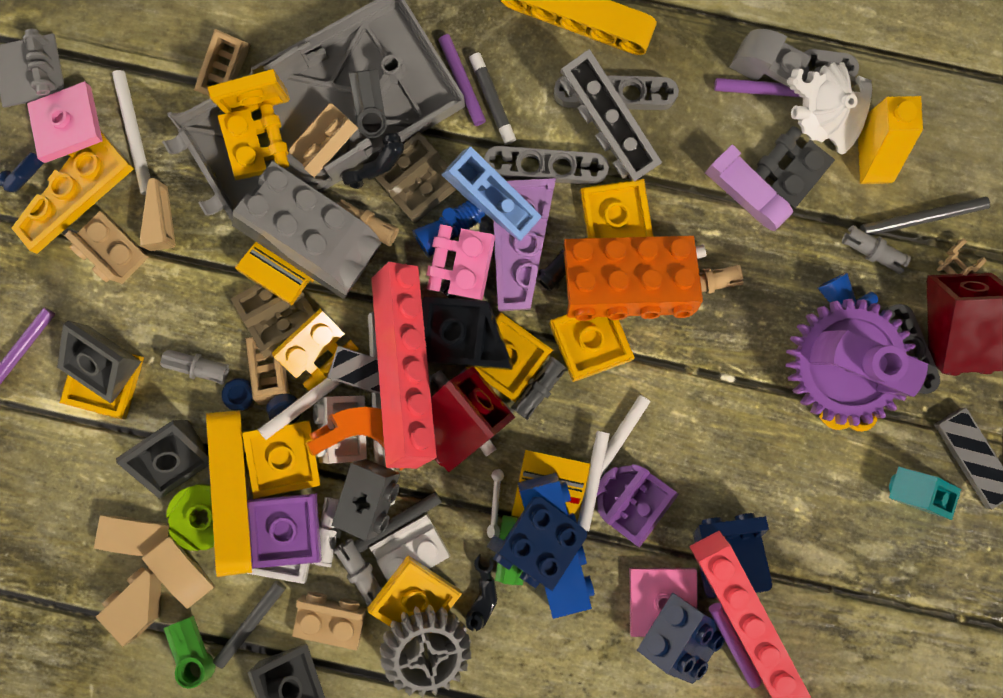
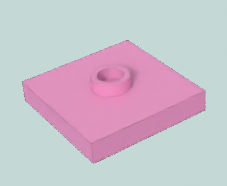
[27,81,103,163]
[629,568,697,637]

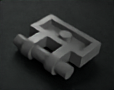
[755,126,835,210]

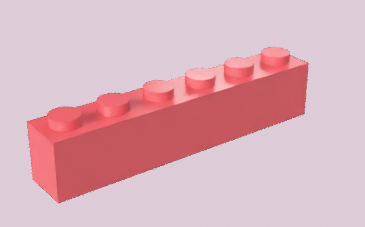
[371,262,437,469]
[689,531,811,698]

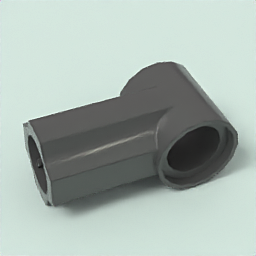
[349,69,387,138]

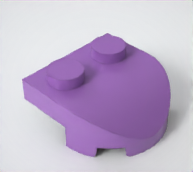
[597,464,679,548]

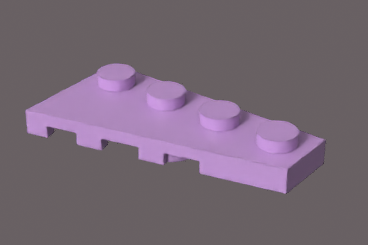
[493,178,556,311]

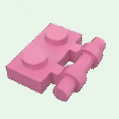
[426,224,495,300]

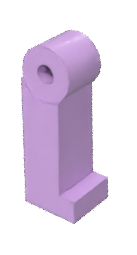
[705,144,793,231]

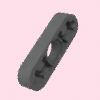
[884,304,940,394]

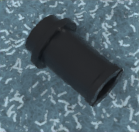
[536,249,566,291]

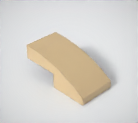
[94,514,170,557]
[141,536,215,609]

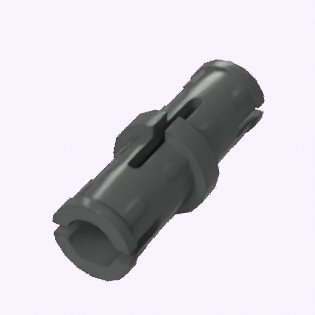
[511,357,568,420]

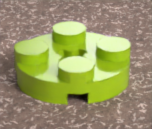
[166,484,214,551]

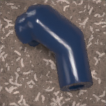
[0,152,44,192]

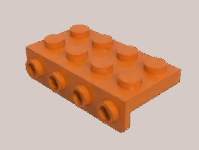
[563,236,703,321]

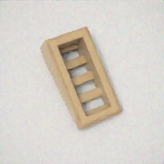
[194,29,251,97]
[140,178,176,251]
[245,337,290,405]

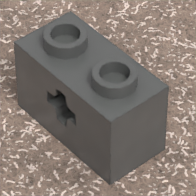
[331,459,400,541]

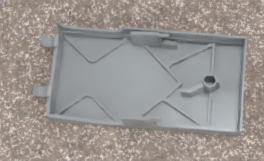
[162,0,465,221]

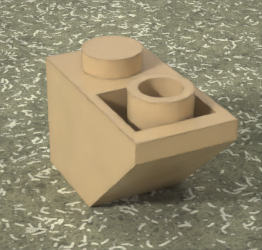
[96,567,161,647]

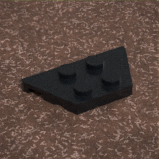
[422,297,513,370]

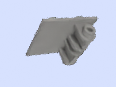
[0,29,65,108]

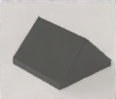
[57,321,142,403]
[116,420,209,499]
[247,644,325,698]

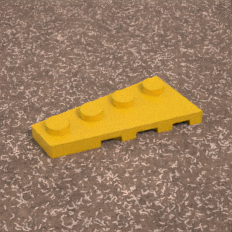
[12,130,134,254]

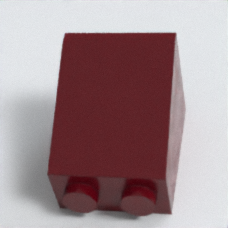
[926,273,1003,376]
[431,366,515,473]

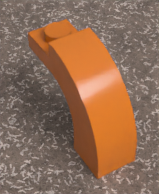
[305,407,404,471]

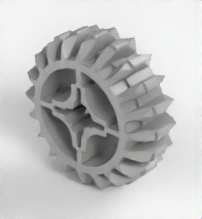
[380,604,471,698]

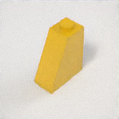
[858,96,923,184]

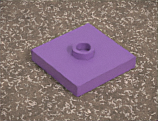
[247,493,322,569]

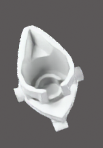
[787,62,872,154]

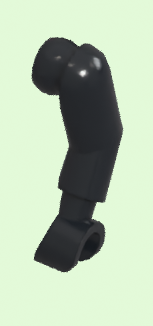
[341,133,404,189]
[465,554,498,631]

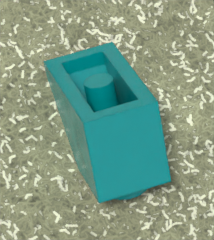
[889,466,961,520]

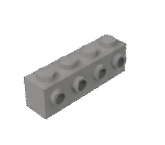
[559,49,662,181]

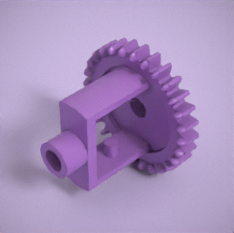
[786,299,928,426]

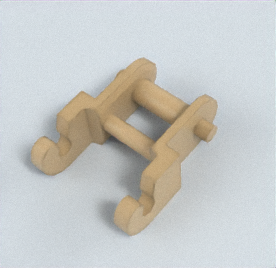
[936,238,987,275]

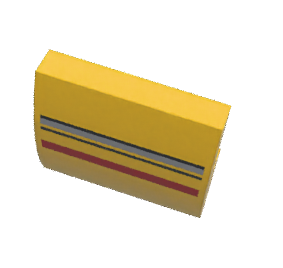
[235,242,314,306]
[511,450,590,522]

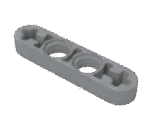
[553,75,679,110]
[484,146,609,185]

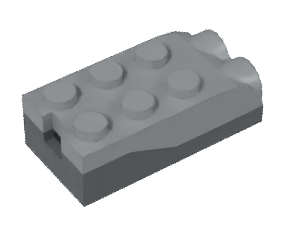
[232,161,382,299]

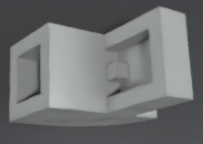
[729,29,811,88]

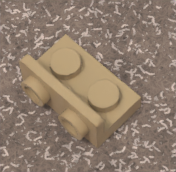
[289,103,358,178]
[64,211,149,284]
[292,592,367,650]

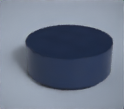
[222,378,255,411]
[266,394,301,424]

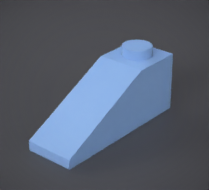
[441,146,542,241]

